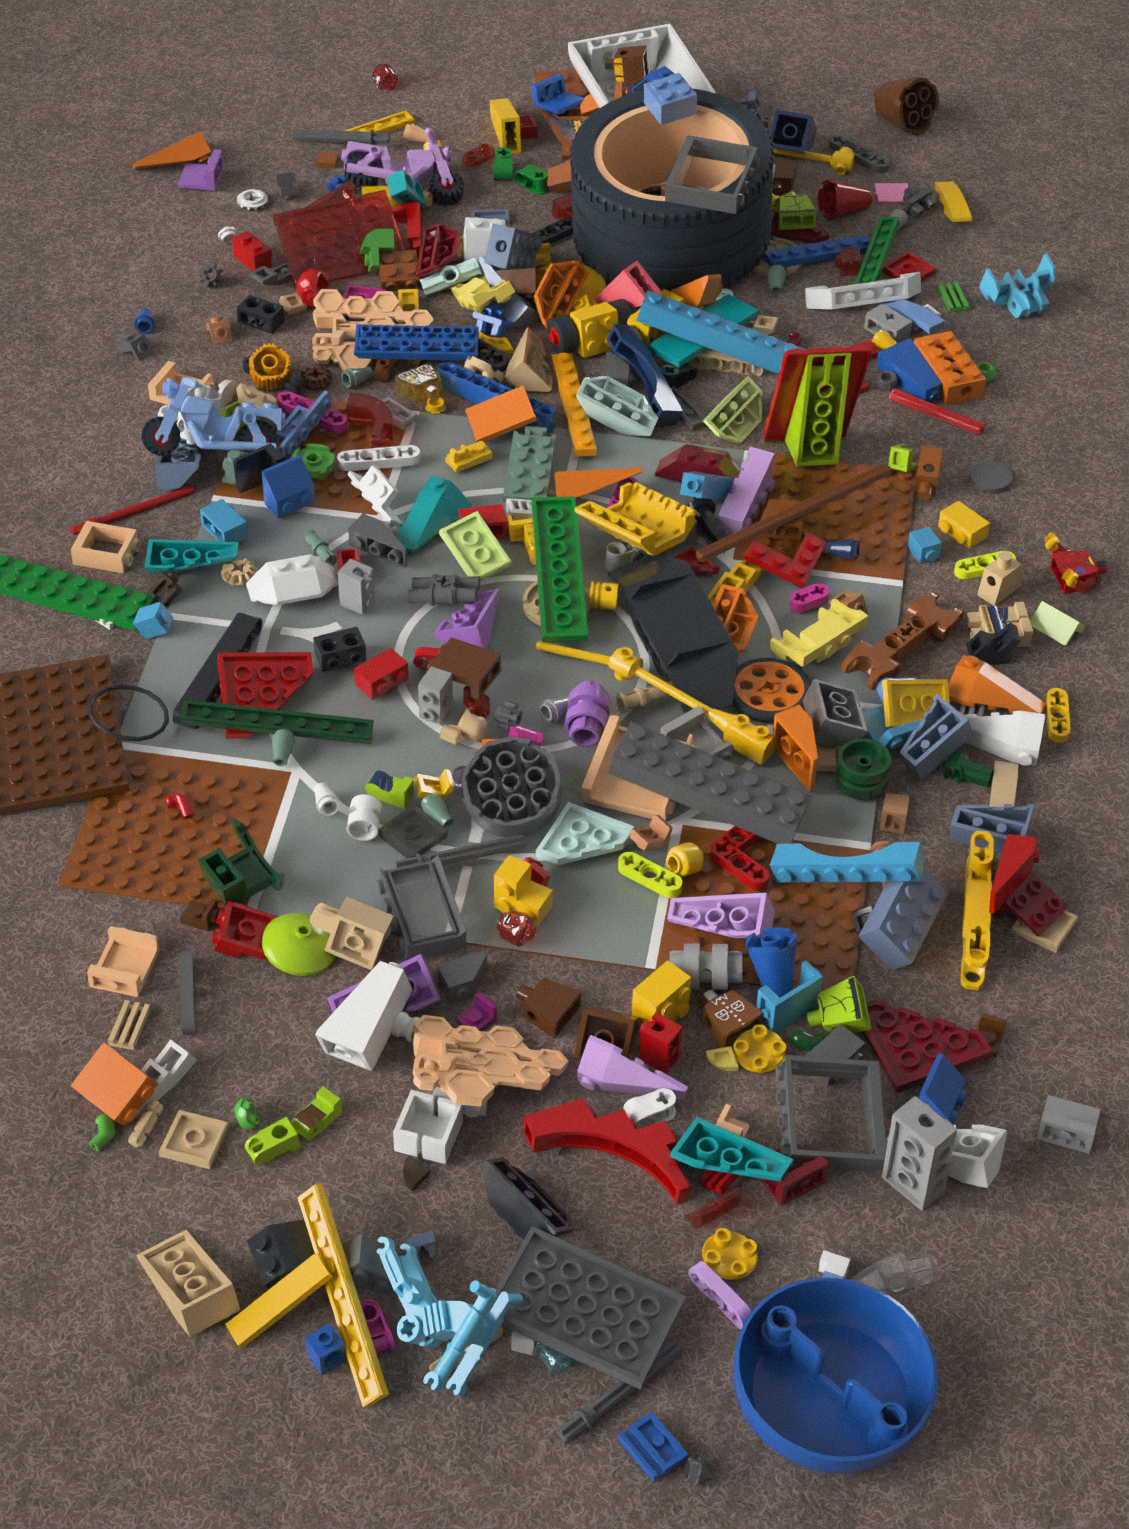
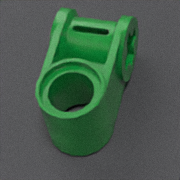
[494,147,513,181]
[515,164,549,195]

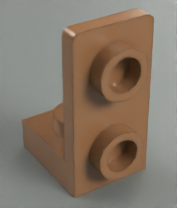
[880,793,909,834]

